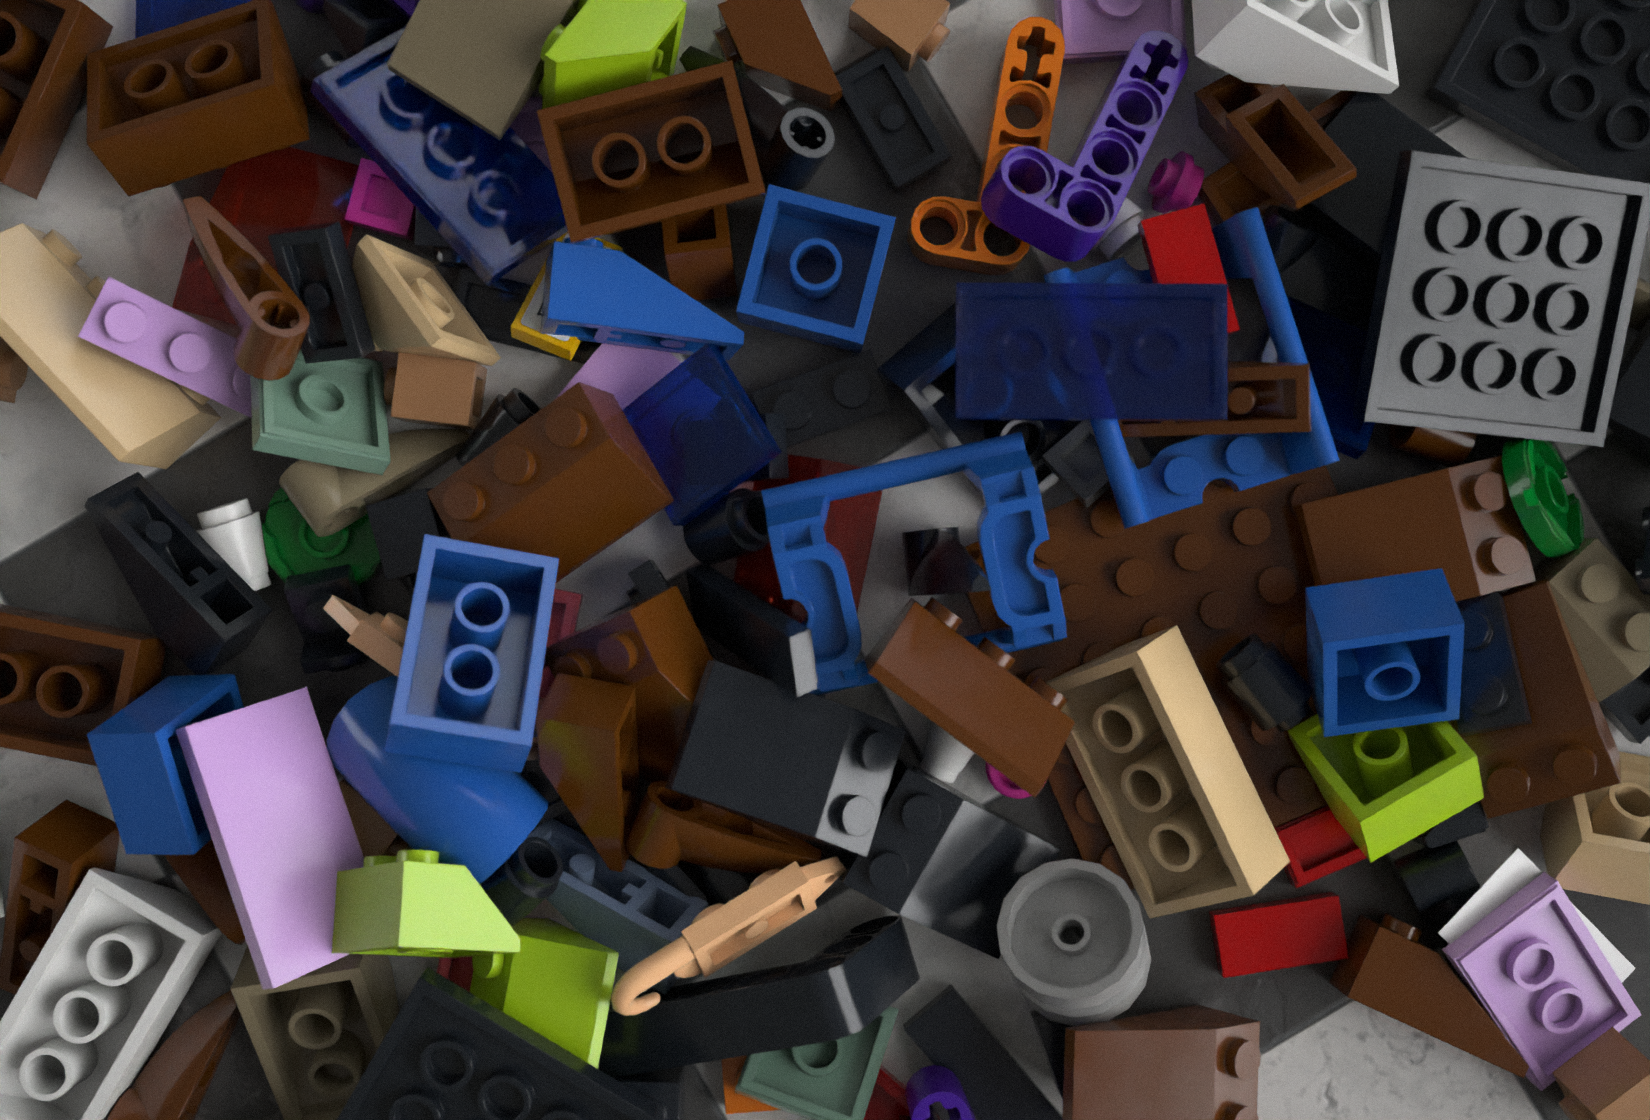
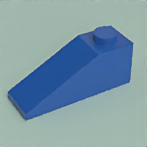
[540,237,744,360]

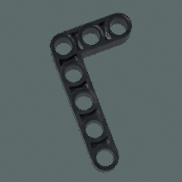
[598,915,920,1078]

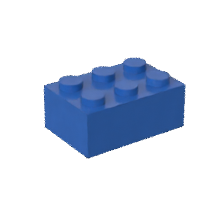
[384,534,559,773]

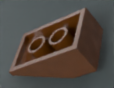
[1295,455,1536,601]
[1450,579,1621,819]
[545,585,714,784]
[1062,1005,1261,1120]

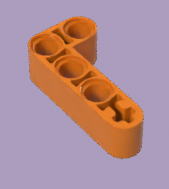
[907,17,1065,275]

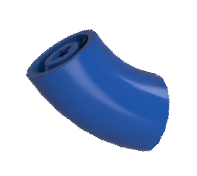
[327,676,549,885]

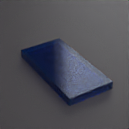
[311,25,568,286]
[955,283,1228,421]

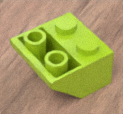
[538,0,687,109]

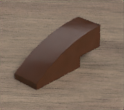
[1194,74,1357,210]

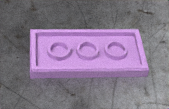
[175,687,364,989]

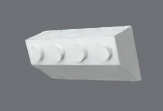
[0,867,222,1120]

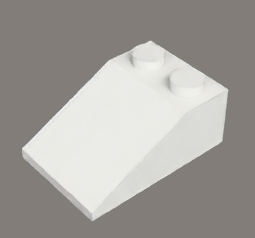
[1192,0,1399,94]

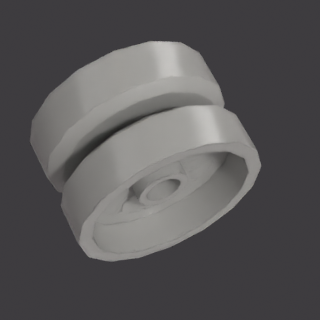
[997,858,1151,1026]

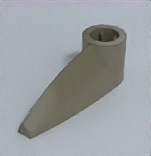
[279,429,470,537]

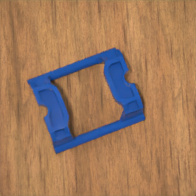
[1044,208,1340,529]
[762,432,1067,696]

